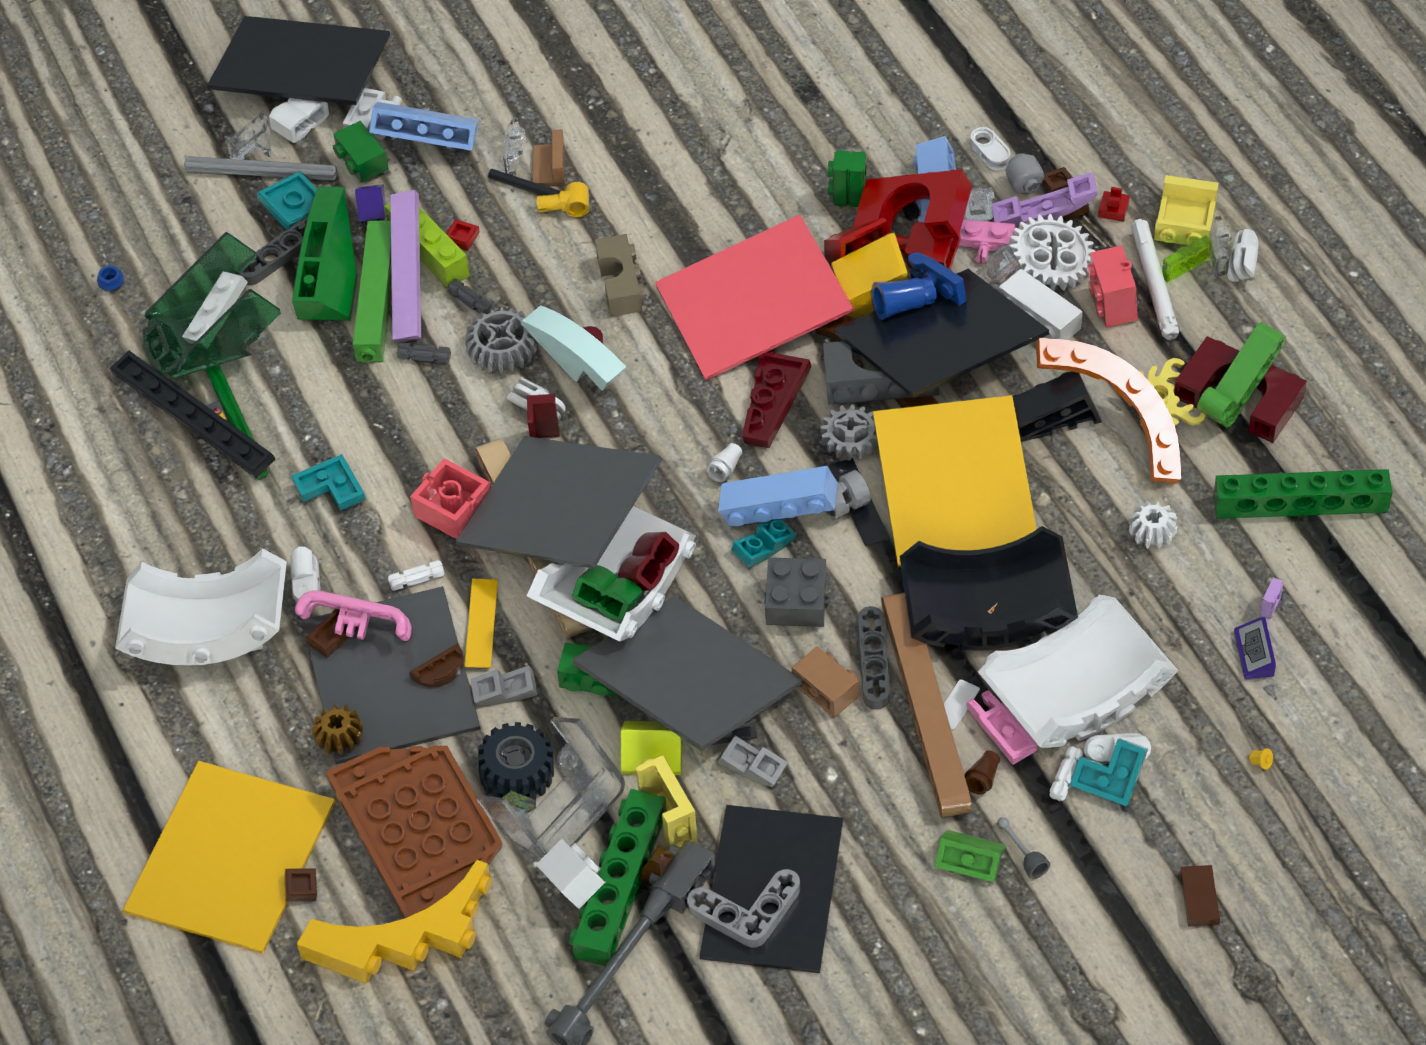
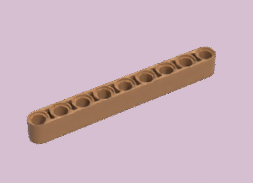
[881,592,972,818]

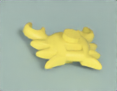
[1139,358,1206,426]

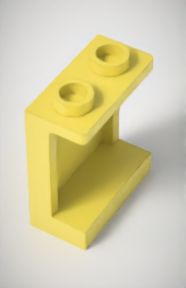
[1154,175,1219,248]
[635,755,698,850]

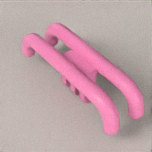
[295,590,412,641]

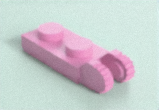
[966,690,1038,765]

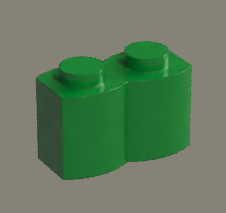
[572,565,643,621]

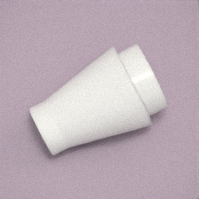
[706,443,742,482]

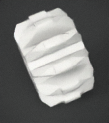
[1129,501,1178,549]

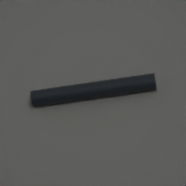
[488,169,560,196]

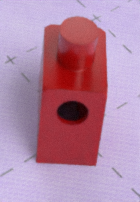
[896,222,961,270]

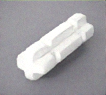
[388,560,444,591]
[1049,746,1083,801]

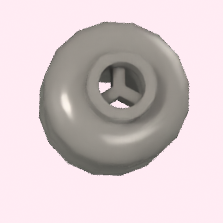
[1005,153,1044,193]

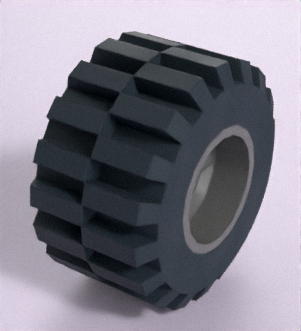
[478,722,554,805]

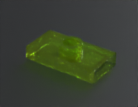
[1162,235,1212,283]

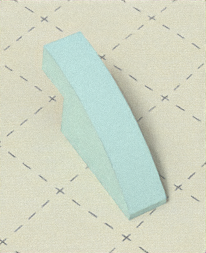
[520,305,626,391]

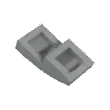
[471,665,537,706]
[718,736,788,787]

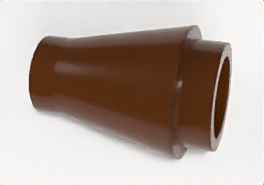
[965,750,1000,795]

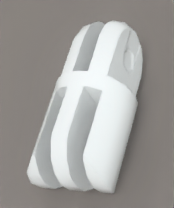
[1227,229,1259,282]
[507,377,565,420]
[291,547,321,603]
[1084,733,1151,764]

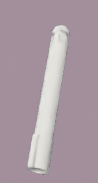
[1131,219,1179,340]

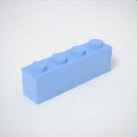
[369,102,479,151]
[913,136,962,232]
[718,466,837,527]

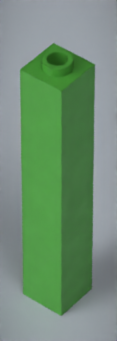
[353,221,392,362]

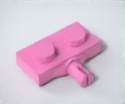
[959,219,1016,264]

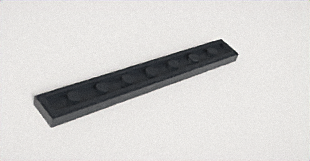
[110,350,276,478]

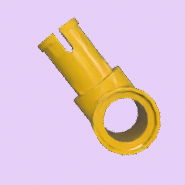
[537,182,589,217]

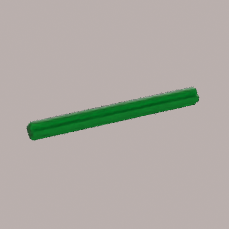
[202,354,268,479]

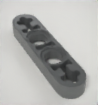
[238,216,308,285]
[858,606,890,710]

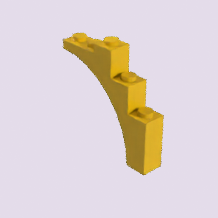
[297,860,492,984]

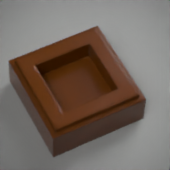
[284,868,317,901]

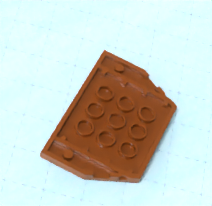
[325,745,502,919]

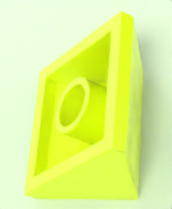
[621,721,683,775]

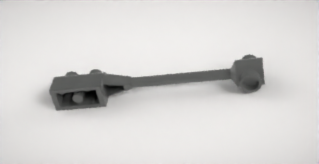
[545,841,715,1045]

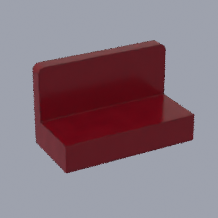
[527,394,560,438]

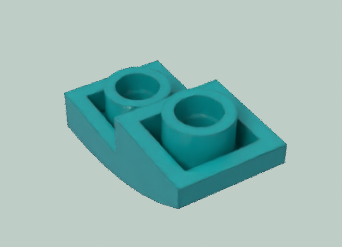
[731,519,797,568]

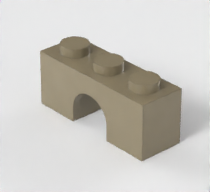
[595,234,646,317]

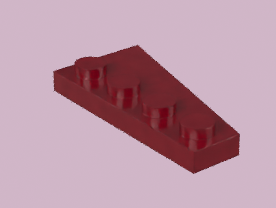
[742,352,812,448]

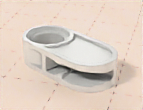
[970,127,1011,171]

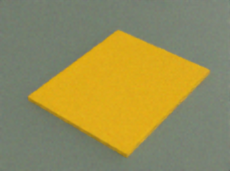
[873,395,1037,568]
[123,761,335,954]

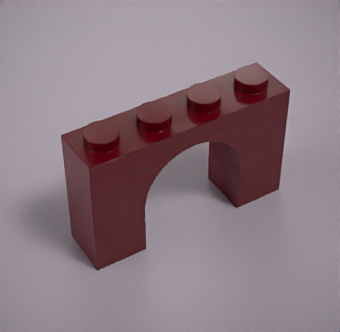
[1174,336,1307,443]

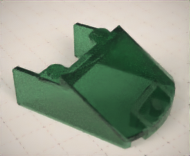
[143,232,281,378]

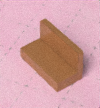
[533,129,565,186]

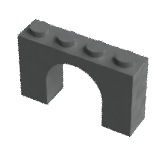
[823,341,939,405]

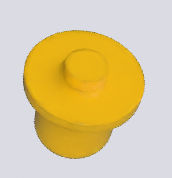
[1249,748,1273,770]

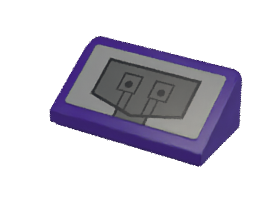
[1234,617,1276,679]

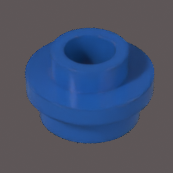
[97,266,124,291]

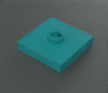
[257,171,317,230]

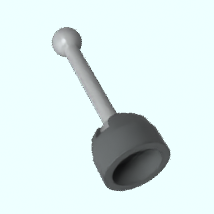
[997,817,1050,879]

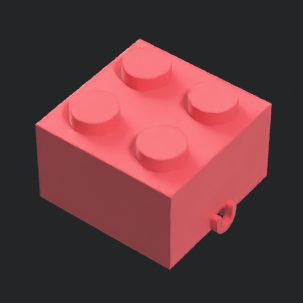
[1087,245,1138,328]
[410,458,491,539]

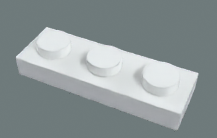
[182,271,248,348]

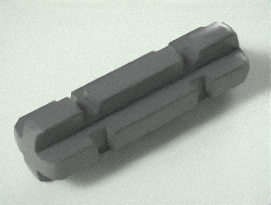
[448,279,493,315]
[397,342,451,363]

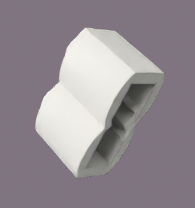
[269,98,329,143]

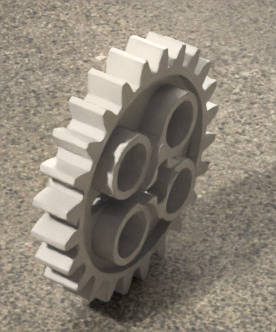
[1007,214,1095,291]

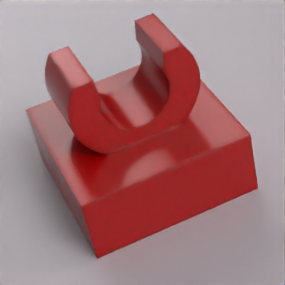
[1098,187,1130,222]

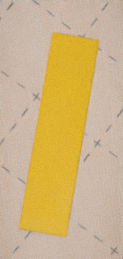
[465,579,498,668]

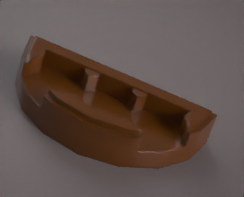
[409,643,463,687]

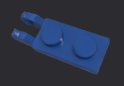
[907,252,967,306]

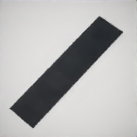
[829,458,890,546]

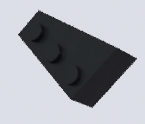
[1012,371,1102,442]

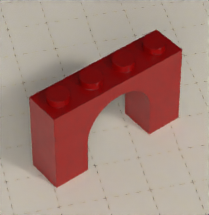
[853,169,972,240]

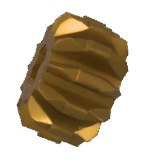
[312,704,364,756]

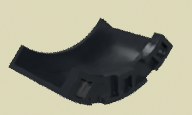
[900,526,1078,650]

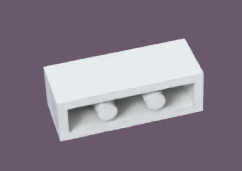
[999,269,1082,340]

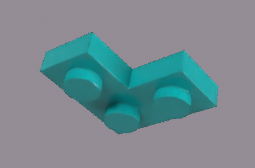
[291,454,366,511]
[1070,738,1148,807]

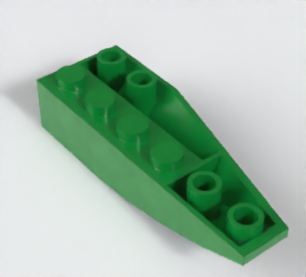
[292,186,357,321]

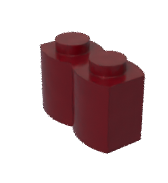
[617,532,679,591]

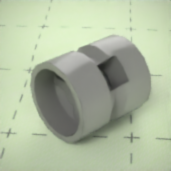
[826,470,871,519]

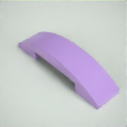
[991,172,1098,227]

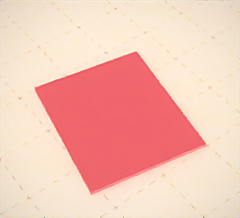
[655,215,854,380]

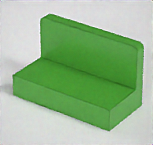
[934,830,1006,882]

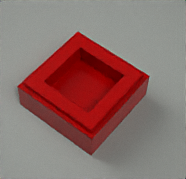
[446,219,480,251]

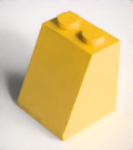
[831,233,908,319]

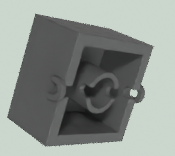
[764,557,829,627]

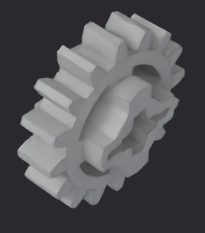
[820,404,878,460]

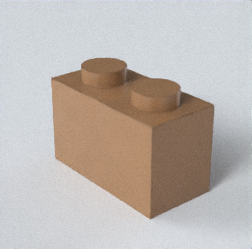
[792,646,859,718]

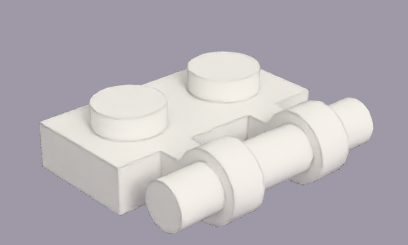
[343,88,402,140]

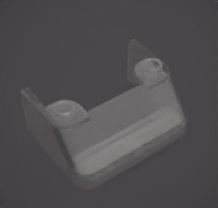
[476,717,625,860]

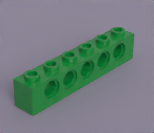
[1213,469,1393,519]
[569,789,667,966]

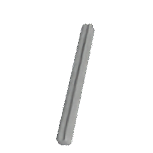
[184,156,337,181]

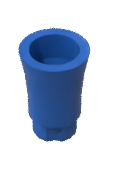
[871,277,936,320]

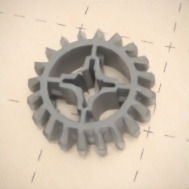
[465,307,538,374]

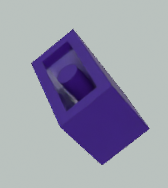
[355,184,386,225]

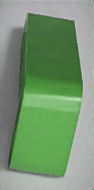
[1197,322,1286,428]

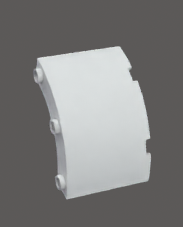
[527,506,696,641]
[115,548,287,666]
[978,594,1179,748]

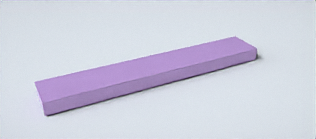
[390,190,421,344]

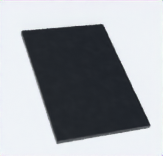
[699,805,843,973]

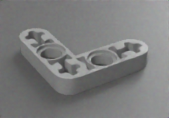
[687,869,800,948]

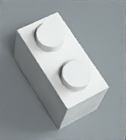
[536,839,605,909]

